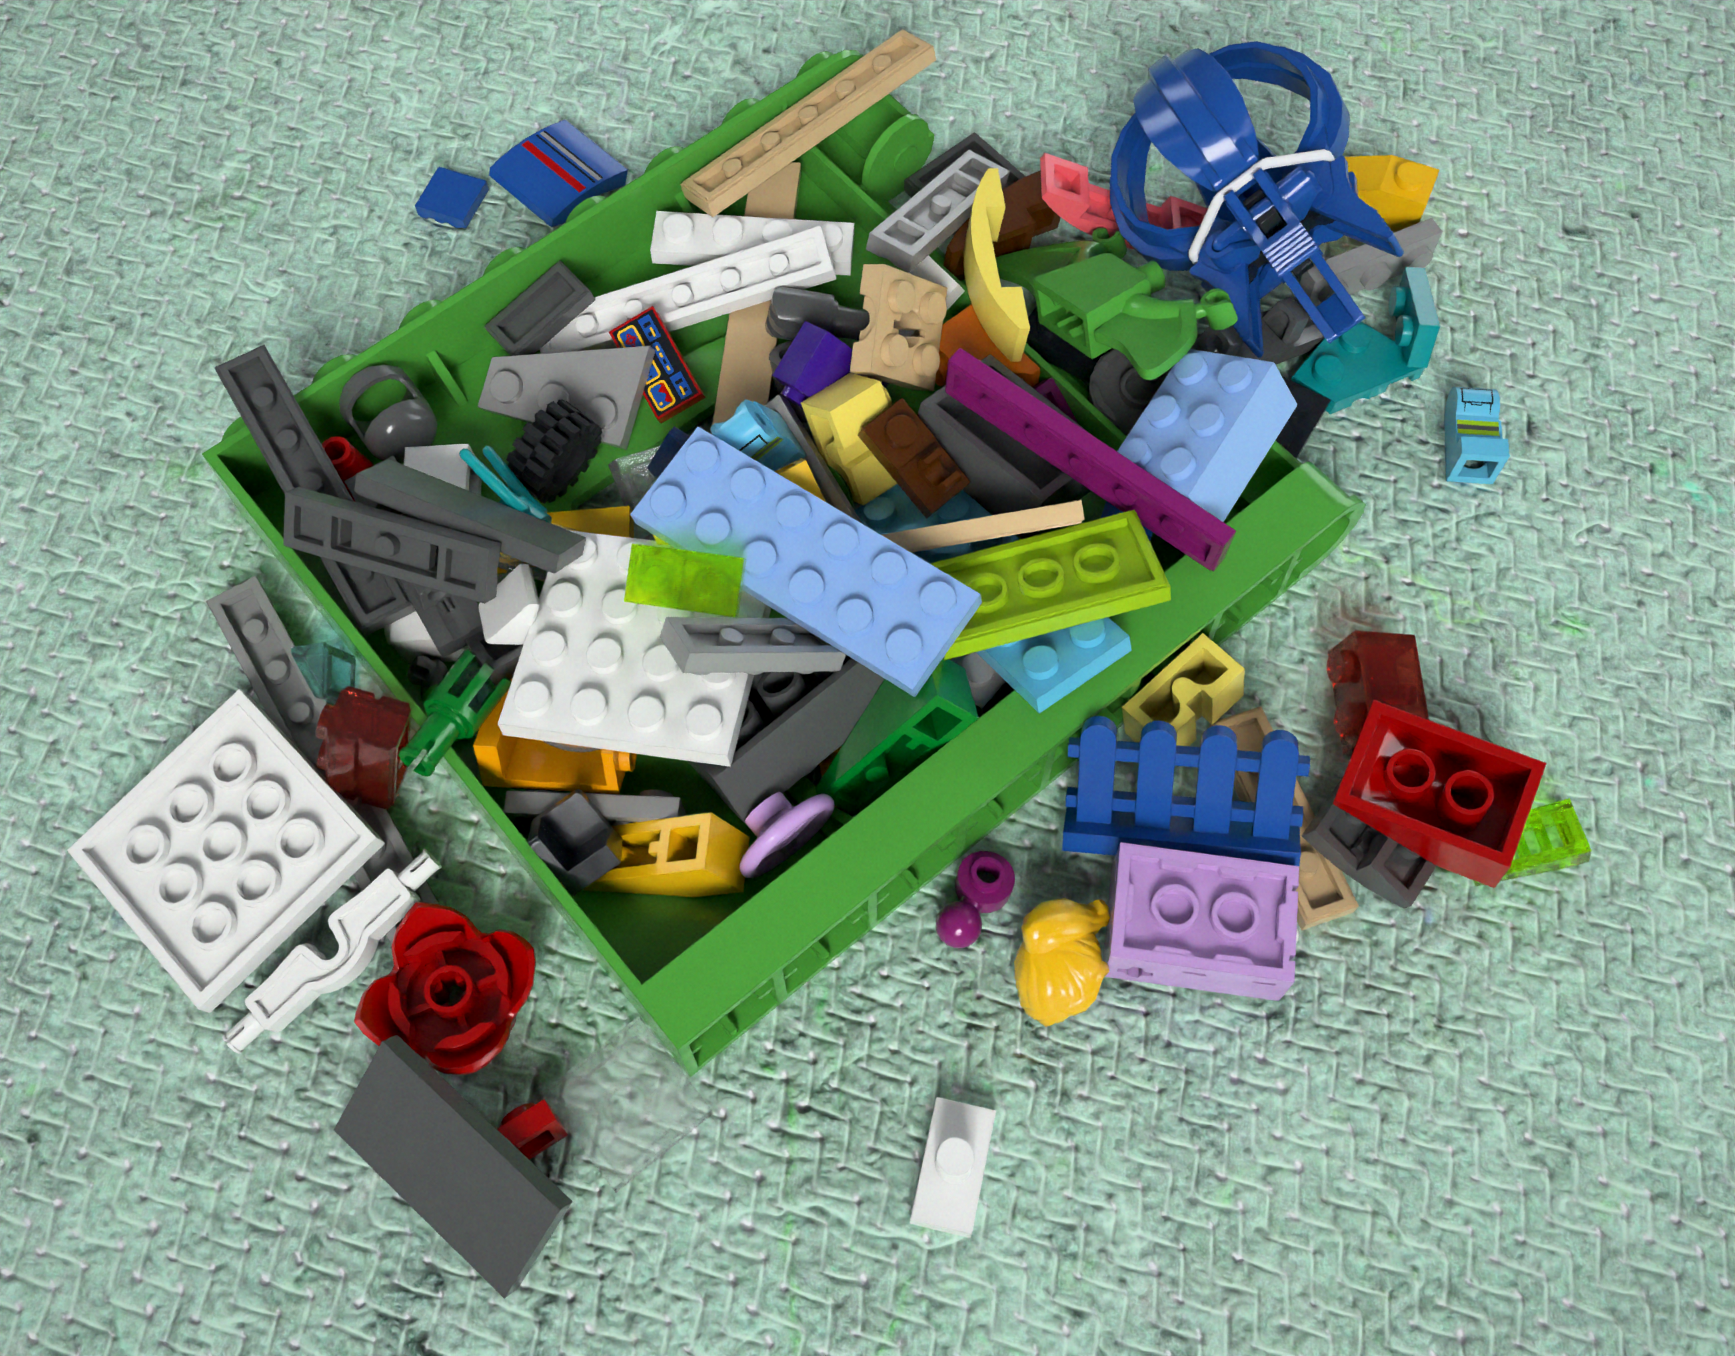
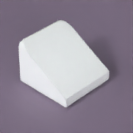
[478,564,540,645]

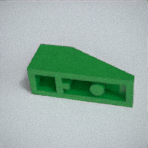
[816,657,979,816]

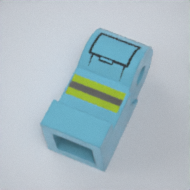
[1444,387,1510,484]
[710,399,807,471]

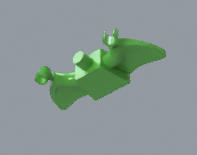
[996,228,1238,380]

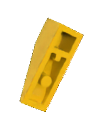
[1345,155,1440,233]
[561,812,750,897]

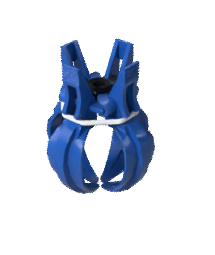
[1109,41,1404,358]

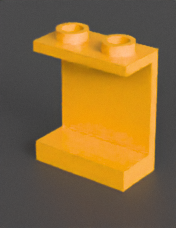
[473,679,637,794]

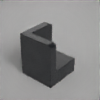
[528,789,623,896]

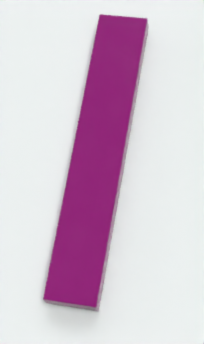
[945,348,1236,572]

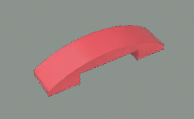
[1040,153,1208,249]

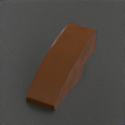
[943,170,1061,281]

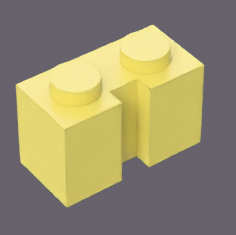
[801,373,897,505]
[1122,633,1245,746]

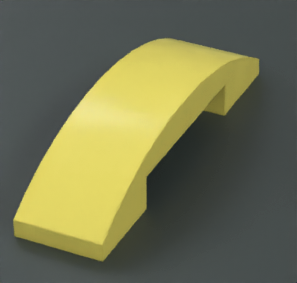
[963,168,1030,362]

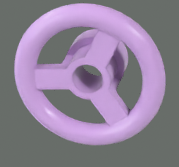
[739,792,835,878]

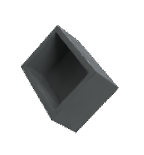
[917,354,1092,539]

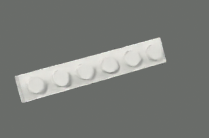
[540,226,837,354]

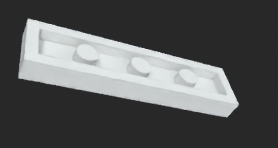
[650,211,854,276]

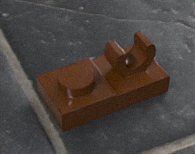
[857,398,971,519]

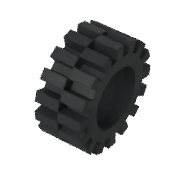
[506,399,602,504]

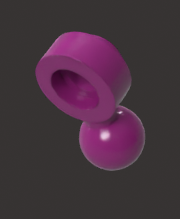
[935,851,1015,948]

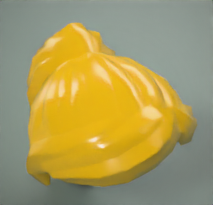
[1014,898,1110,1027]

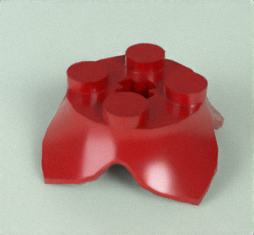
[354,902,536,1075]

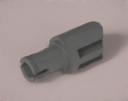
[765,286,870,340]

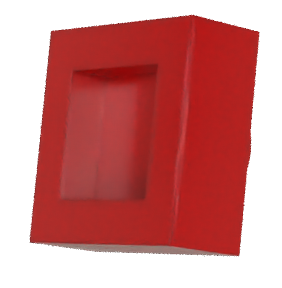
[497,1099,568,1160]

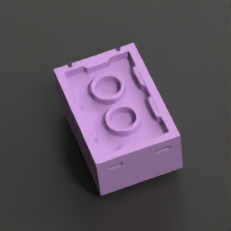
[1103,842,1299,1001]

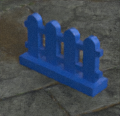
[1062,716,1310,866]

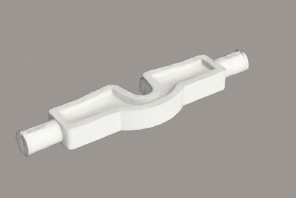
[222,849,442,1054]

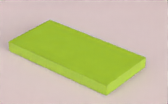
[931,510,1171,660]

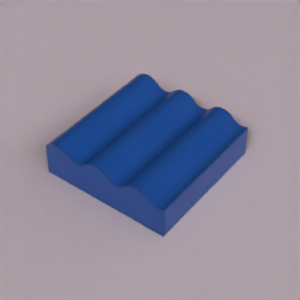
[415,167,489,229]

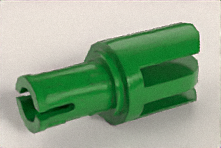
[398,649,511,777]

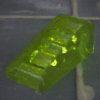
[1473,798,1592,886]

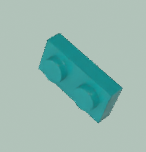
[1388,267,1440,368]

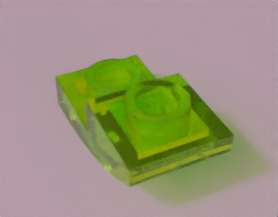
[624,544,746,618]

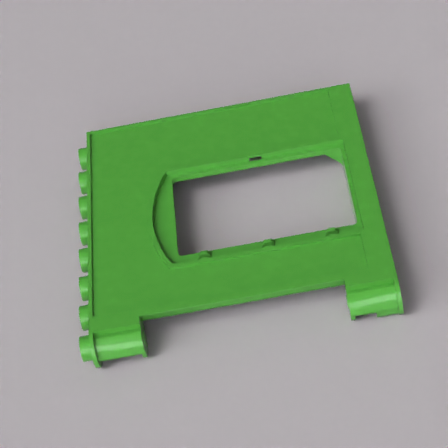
[202,50,1366,1077]

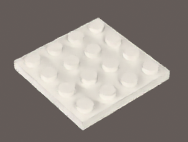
[498,530,771,767]
[67,689,385,1013]

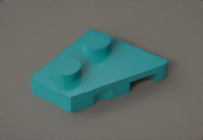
[1291,321,1425,414]

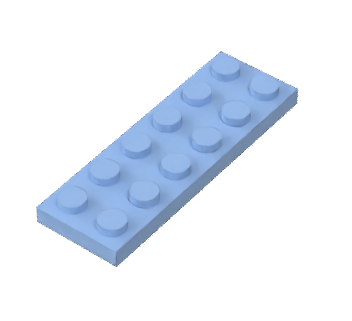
[630,427,982,697]

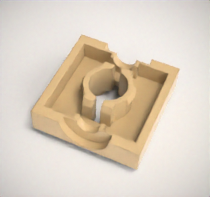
[850,264,947,391]

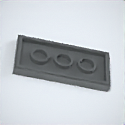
[334,1035,573,1299]

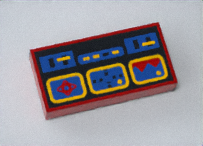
[609,306,706,424]

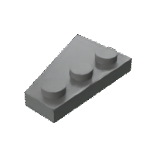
[478,346,656,450]

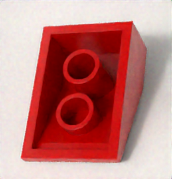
[1333,700,1547,888]

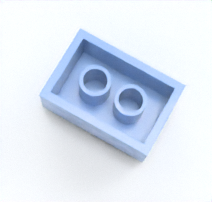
[1117,349,1297,522]

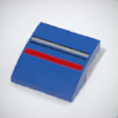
[489,119,628,228]

